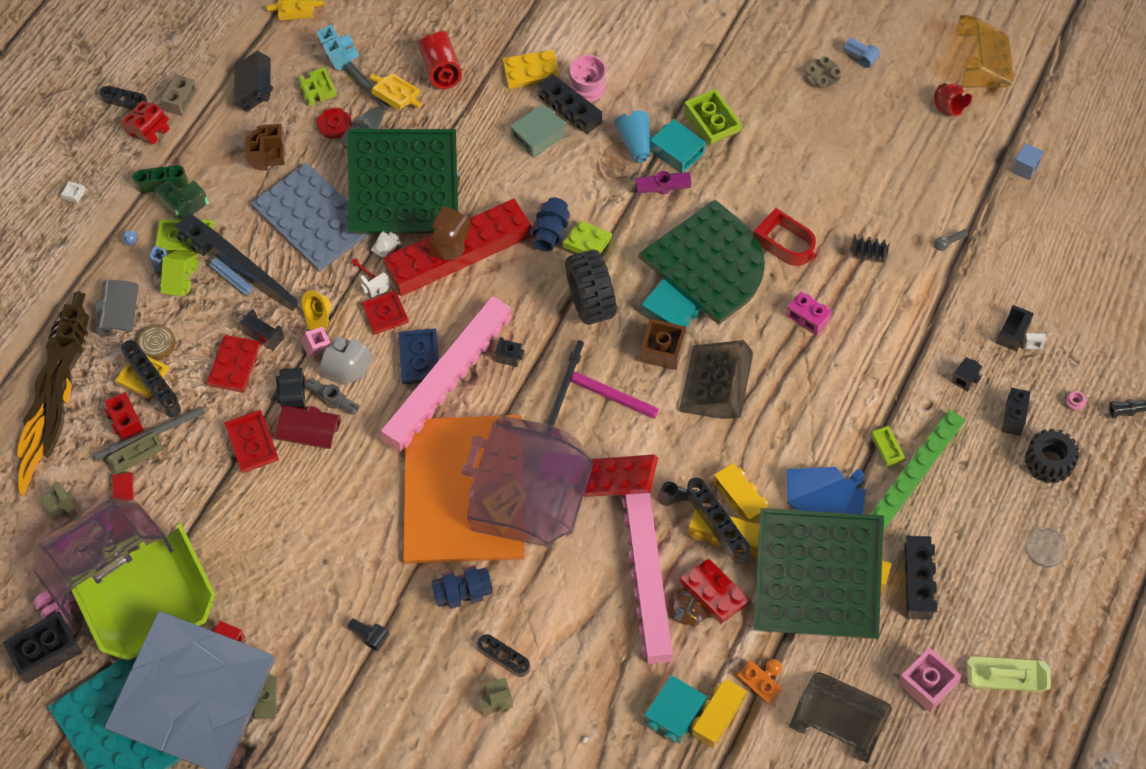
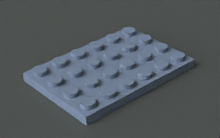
[251,162,370,272]

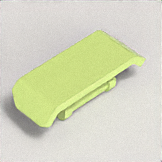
[967,656,1051,692]

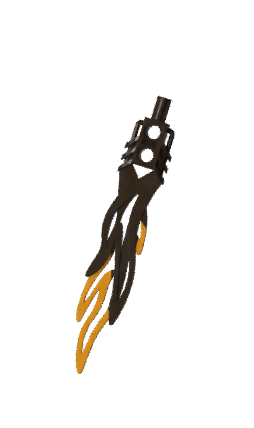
[17,291,89,497]

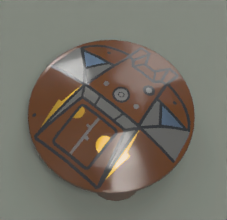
[668,587,708,626]

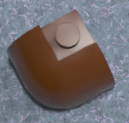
[245,124,286,170]
[429,206,471,260]

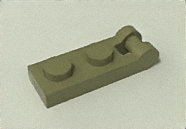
[107,432,164,474]

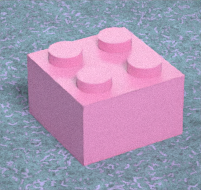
[898,648,961,713]

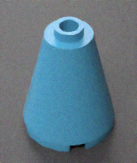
[614,111,650,163]

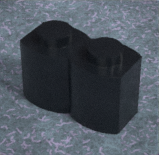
[276,367,305,407]

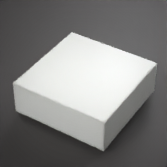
[61,181,86,203]
[1023,333,1046,350]

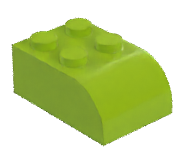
[684,88,743,145]

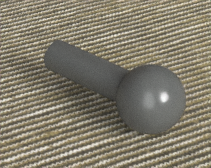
[934,229,968,251]

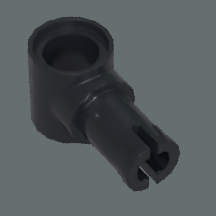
[658,481,698,506]
[348,618,390,651]

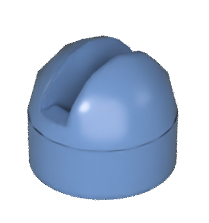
[122,231,138,246]

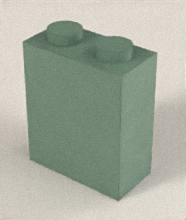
[510,104,566,158]

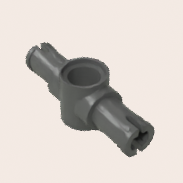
[306,378,359,415]

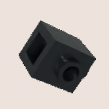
[951,357,983,392]

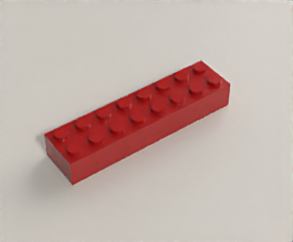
[383,198,532,297]

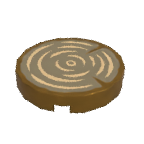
[137,325,176,360]

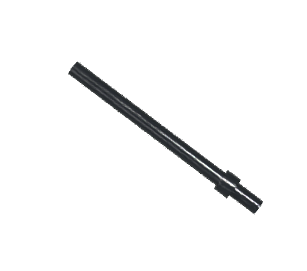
[542,340,584,441]

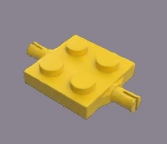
[267,0,325,21]
[370,73,422,111]

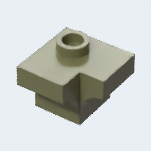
[41,482,79,521]
[480,678,513,716]

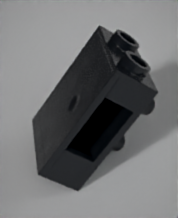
[234,50,273,112]

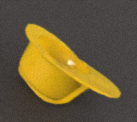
[301,290,331,331]

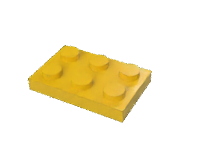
[503,50,560,89]

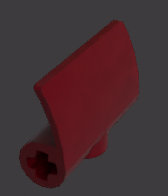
[275,405,341,449]

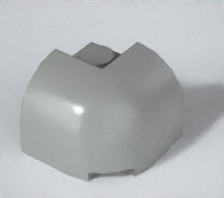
[321,336,373,385]

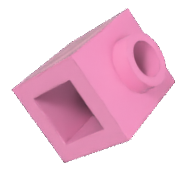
[301,327,330,357]

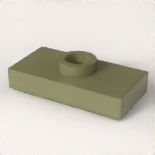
[254,676,277,720]

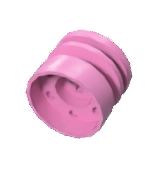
[569,55,607,102]

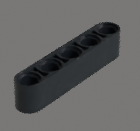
[121,340,181,417]
[687,477,750,565]

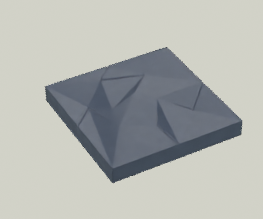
[105,611,276,769]

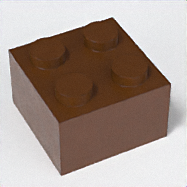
[640,319,687,370]

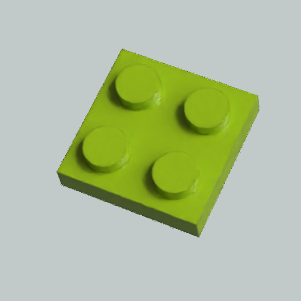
[563,220,612,253]

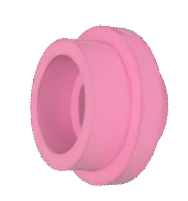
[1066,391,1086,410]

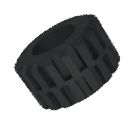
[1025,429,1080,483]

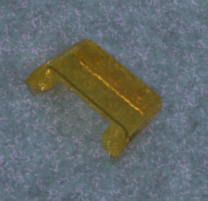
[956,15,1014,88]

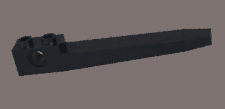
[174,212,297,311]

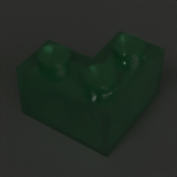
[154,179,209,220]

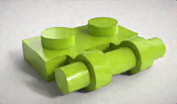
[298,67,337,106]

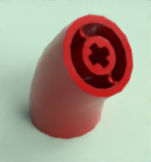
[417,31,462,90]

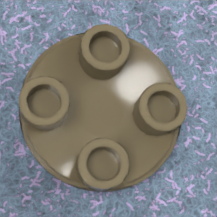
[806,56,841,88]

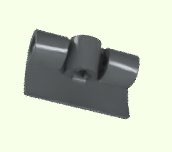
[96,280,139,336]

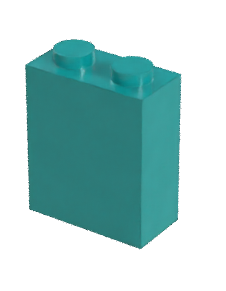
[650,119,706,173]
[641,279,701,329]
[644,675,707,744]

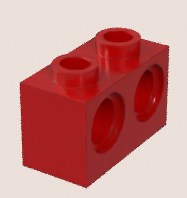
[104,392,144,440]

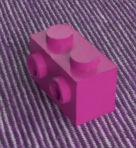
[786,291,832,336]

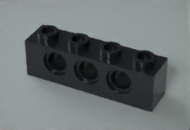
[537,73,602,135]
[904,535,938,620]

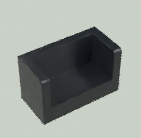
[996,305,1034,352]
[240,309,285,351]

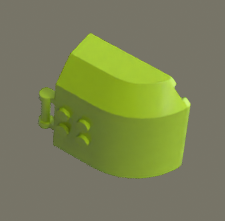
[65,522,216,661]

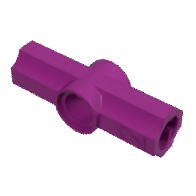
[635,171,691,195]

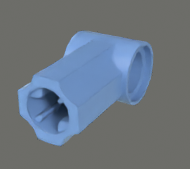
[843,38,881,68]
[149,246,168,273]

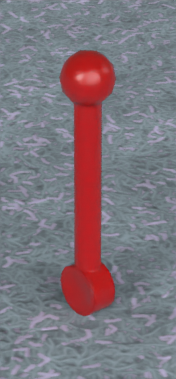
[352,258,377,279]

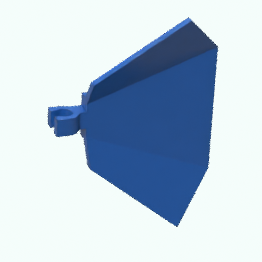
[787,467,866,514]

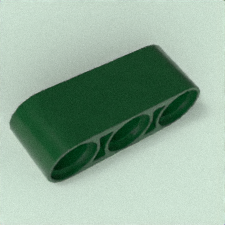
[133,165,188,193]

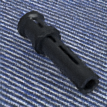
[1109,399,1146,419]

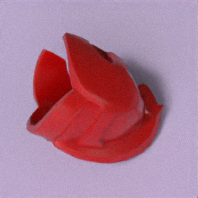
[934,83,973,116]

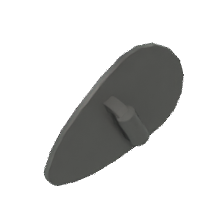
[341,106,384,148]

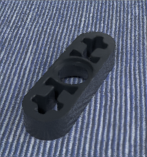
[99,86,148,110]
[477,634,530,677]

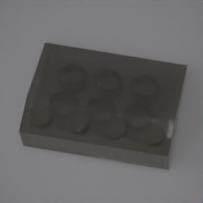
[679,340,754,419]

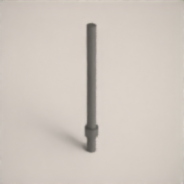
[94,407,205,461]

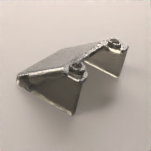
[789,673,892,763]

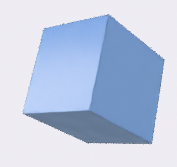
[1012,143,1044,181]

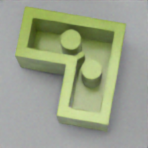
[160,250,199,297]

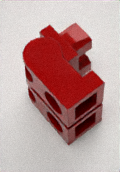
[120,101,170,145]

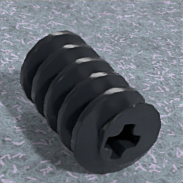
[850,234,890,263]

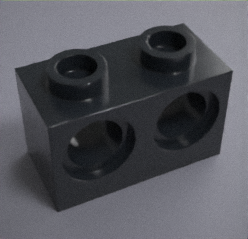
[1001,387,1031,436]

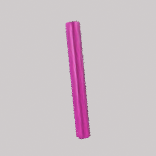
[571,372,659,418]

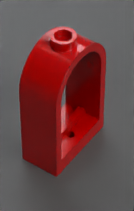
[753,208,818,266]

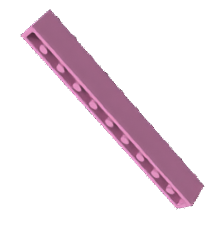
[381,296,512,452]
[621,493,673,664]

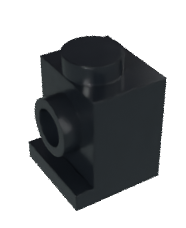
[495,337,525,367]

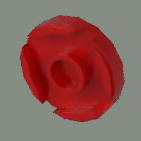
[317,108,352,139]

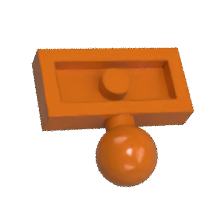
[737,659,782,705]

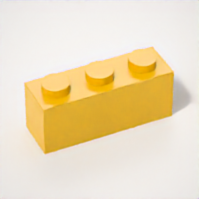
[713,463,769,523]
[691,678,747,749]

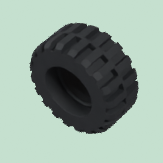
[565,249,617,325]

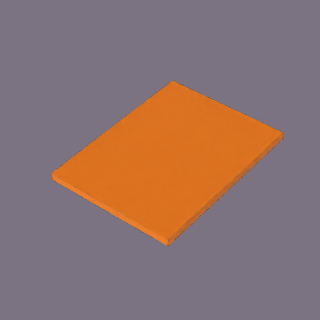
[404,415,525,564]

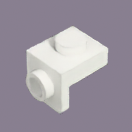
[371,231,403,258]
[359,272,390,298]

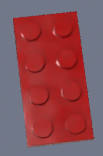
[579,454,659,497]

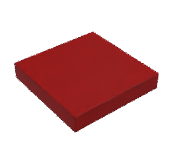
[361,290,409,335]

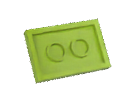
[156,220,215,254]

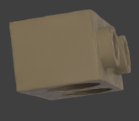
[160,74,198,116]

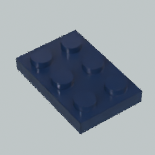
[399,328,439,385]

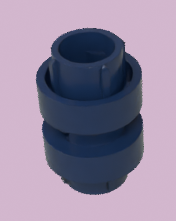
[530,197,571,251]
[432,565,493,609]

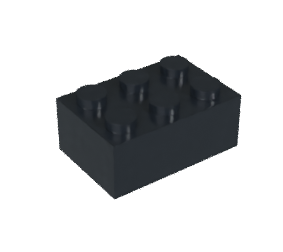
[3,611,83,684]

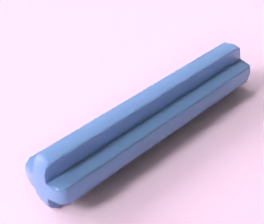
[210,258,253,295]

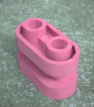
[33,581,79,620]

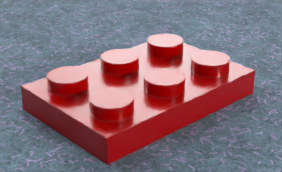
[206,335,261,393]
[224,410,279,474]
[679,558,751,624]

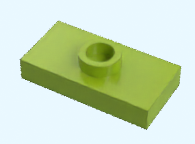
[870,426,905,467]

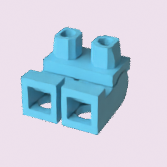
[317,24,360,70]

